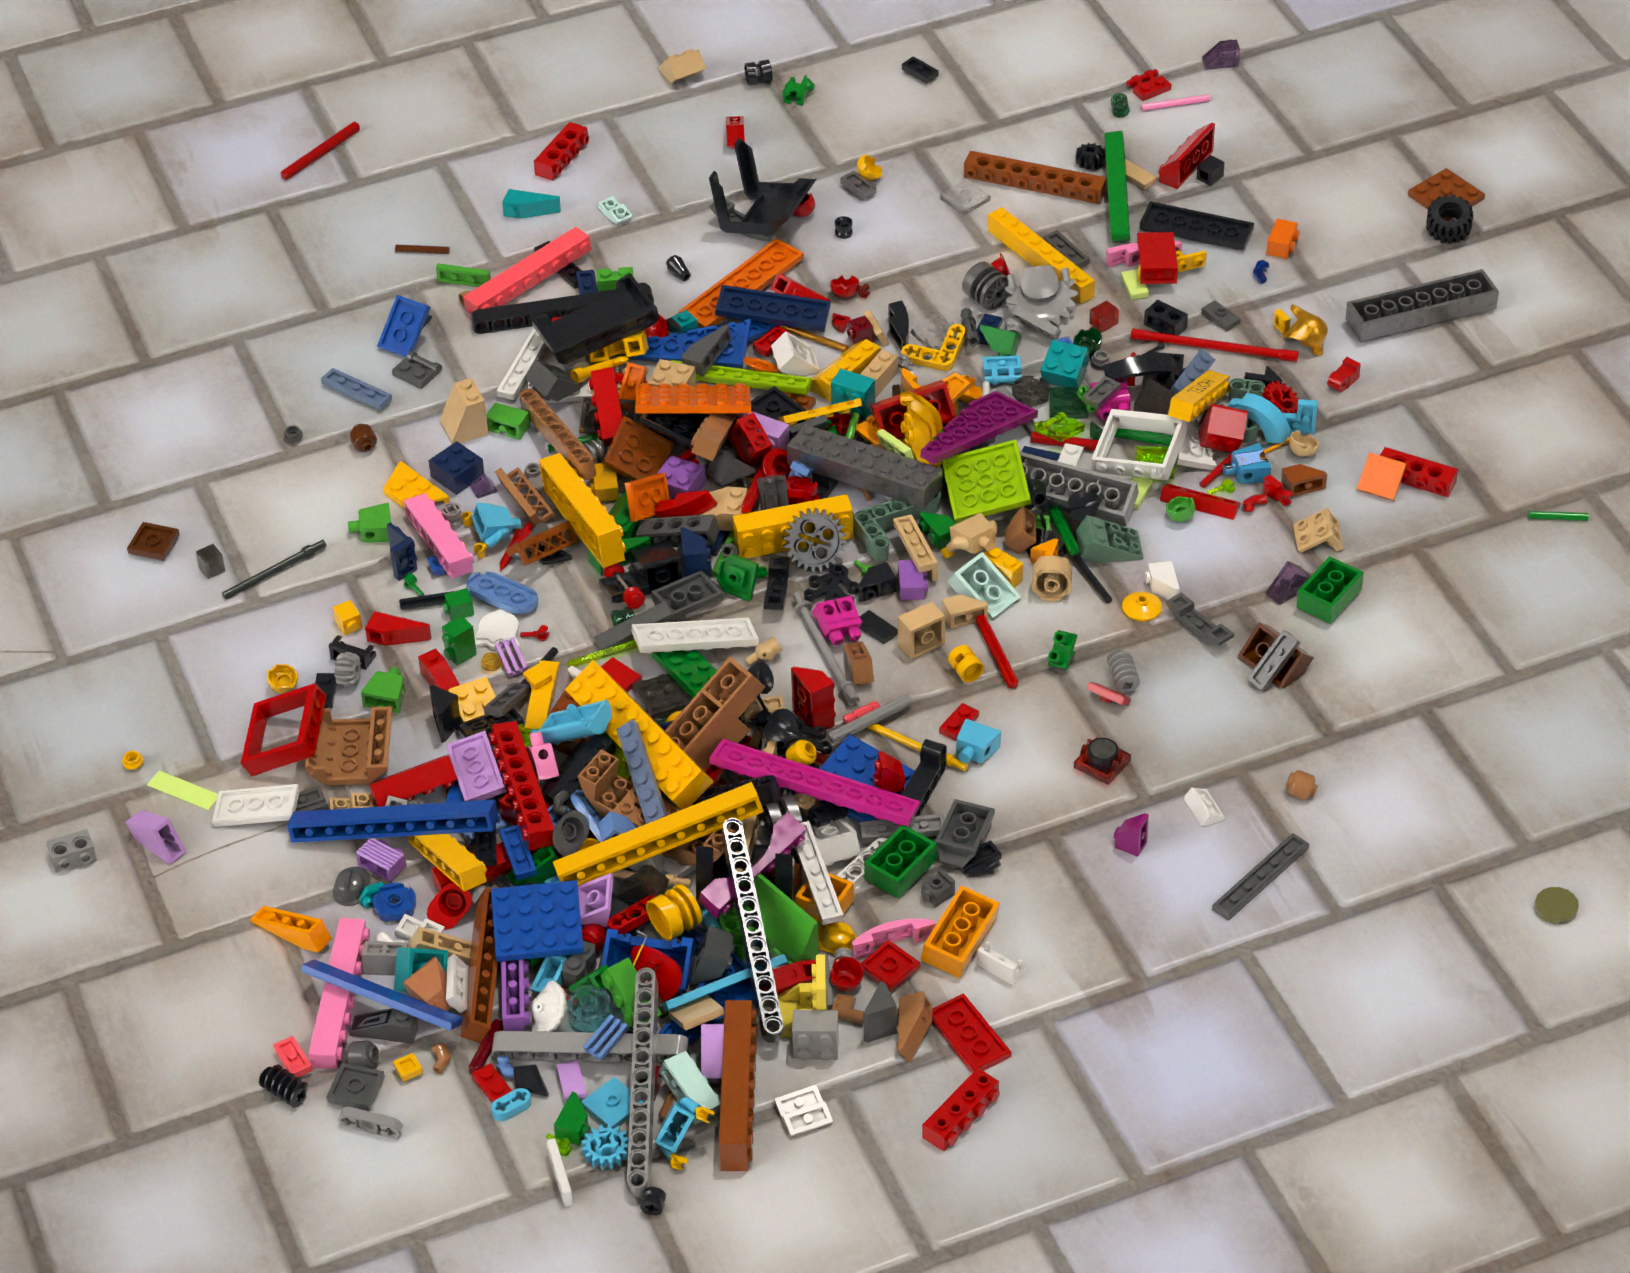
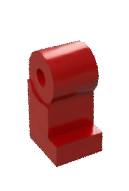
[1327,357,1361,392]

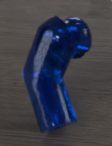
[1253,260,1269,284]

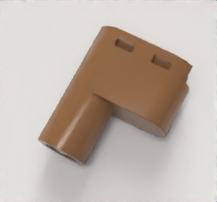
[831,994,864,1025]

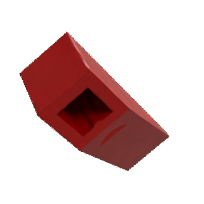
[770,273,830,301]
[365,611,432,646]
[759,959,816,995]

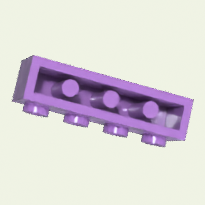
[501,959,530,1031]

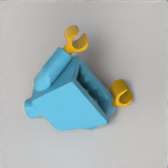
[462,502,521,558]
[655,1097,714,1170]

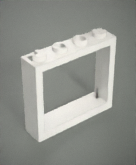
[1092,409,1187,480]

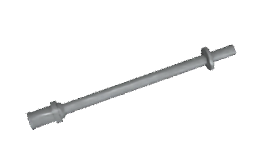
[792,592,860,706]

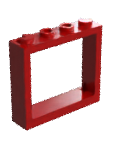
[240,683,326,776]

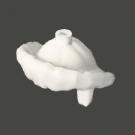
[531,980,568,1032]

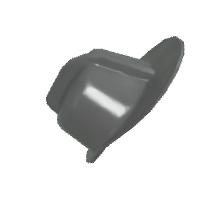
[552,811,590,856]
[333,867,370,906]

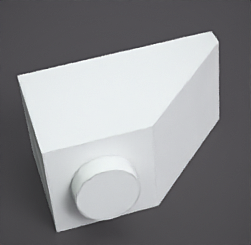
[1145,561,1180,600]

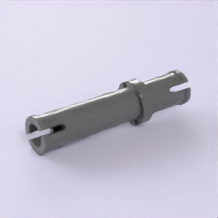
[960,308,980,346]

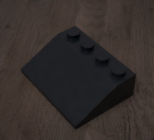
[639,413,723,450]

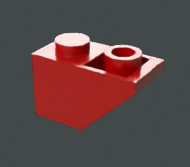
[872,751,906,792]

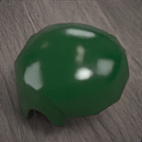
[1073,327,1102,355]

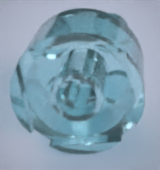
[567,985,612,1033]

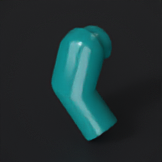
[359,882,384,908]

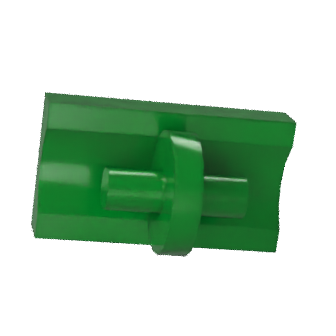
[1047,630,1078,670]

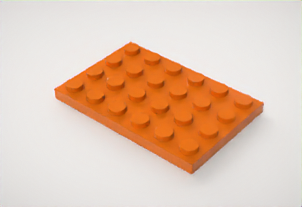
[635,383,751,413]

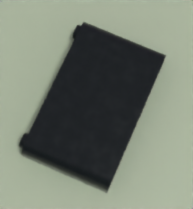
[530,273,659,365]

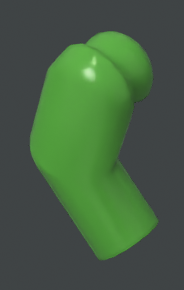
[1077,386,1097,413]

